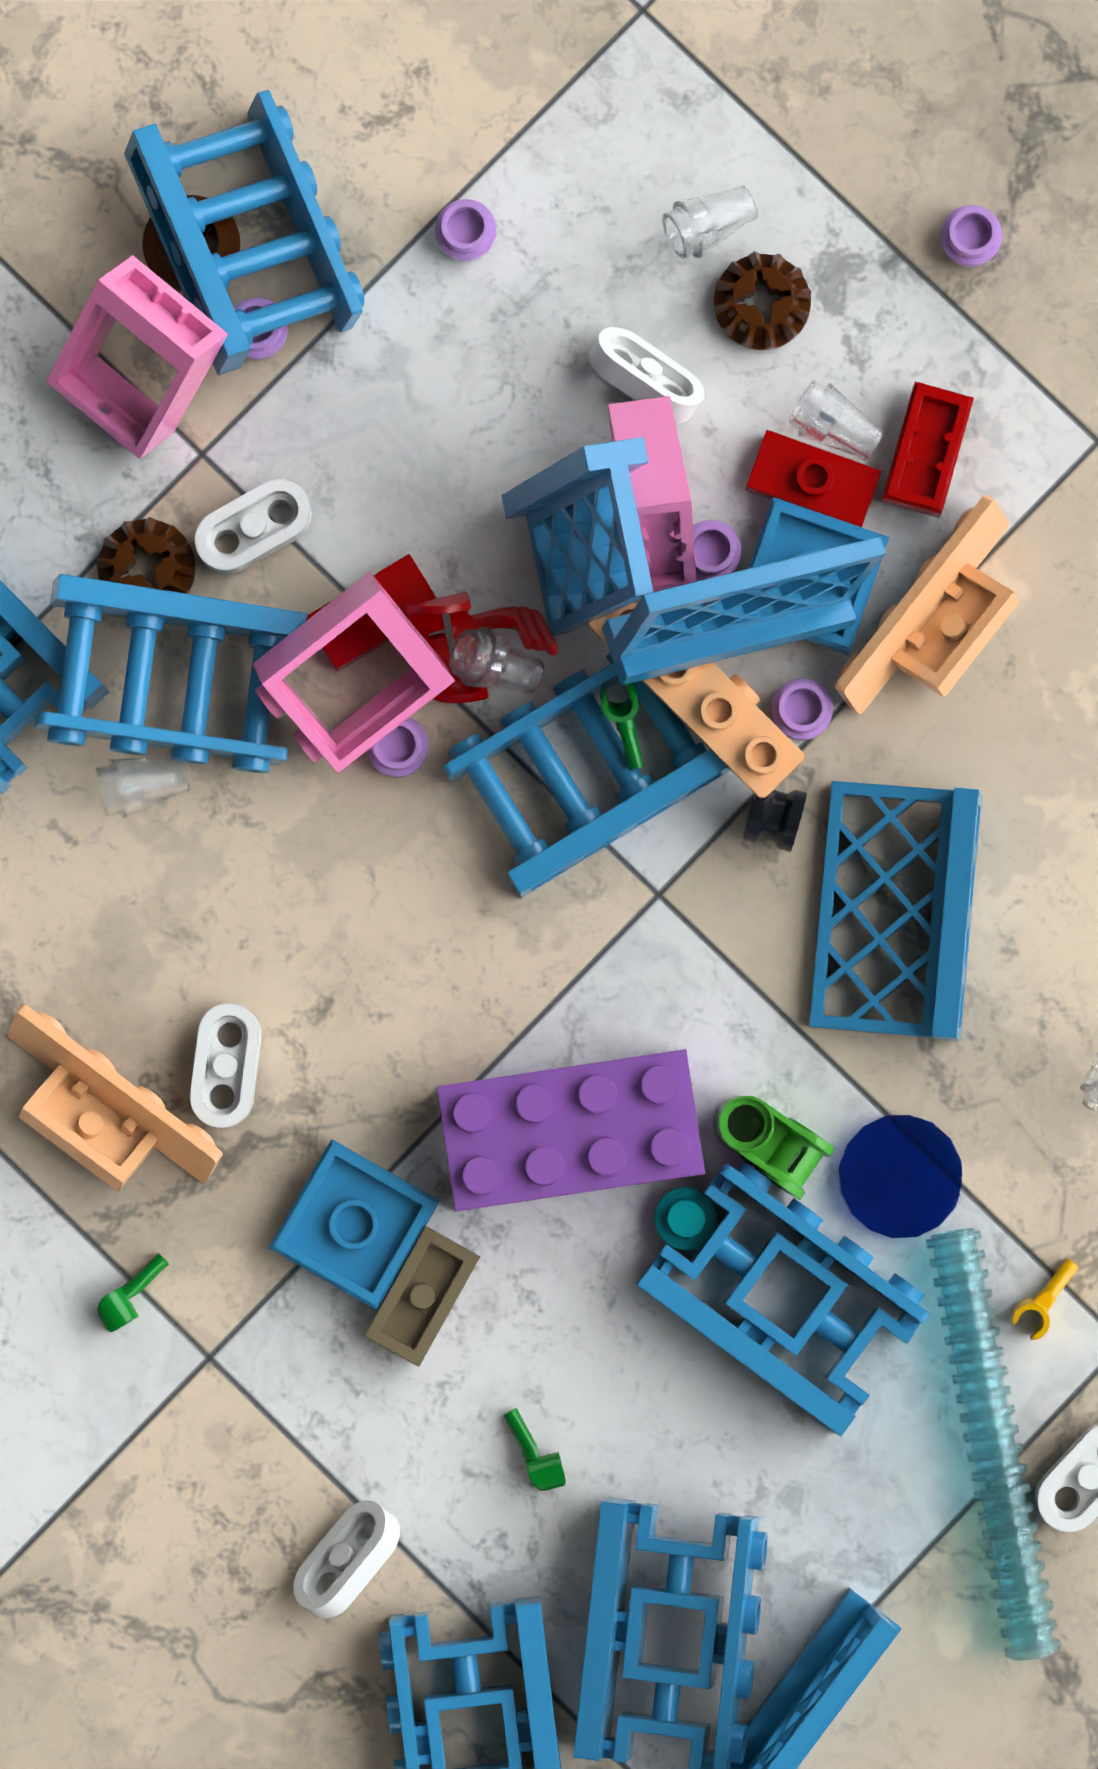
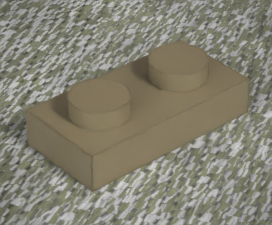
[365,1226,481,1367]

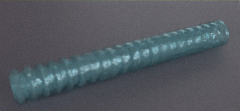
[925,1228,1061,1661]

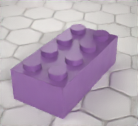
[437,1049,705,1212]

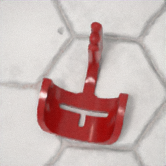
[405,591,558,703]

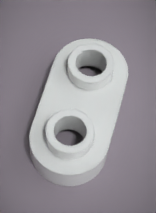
[589,327,705,423]
[195,479,312,574]
[190,1003,262,1128]
[1034,1423,1098,1532]
[293,1500,400,1619]

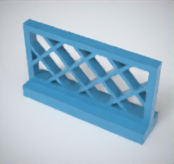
[501,437,653,635]
[602,537,886,685]
[809,781,982,1042]
[733,1587,902,1769]

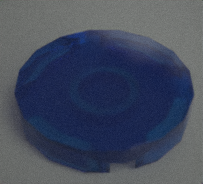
[838,1115,963,1238]

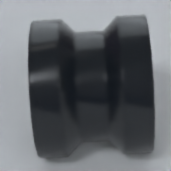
[743,789,807,852]

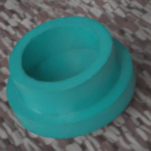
[654,1187,717,1250]

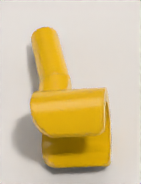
[1012,1258,1079,1340]

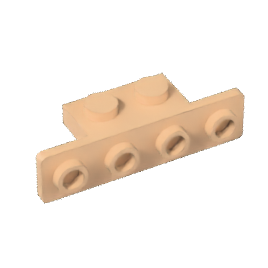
[835,495,1019,714]
[589,599,805,799]
[7,1005,223,1192]

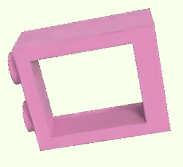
[46,255,228,459]
[608,396,697,592]
[253,571,455,773]

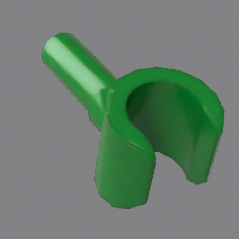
[600,683,644,770]
[98,1253,169,1332]
[503,1408,566,1491]

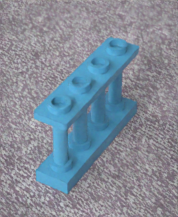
[124,90,364,376]
[34,574,307,773]
[443,653,730,898]

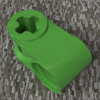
[713,1096,835,1200]

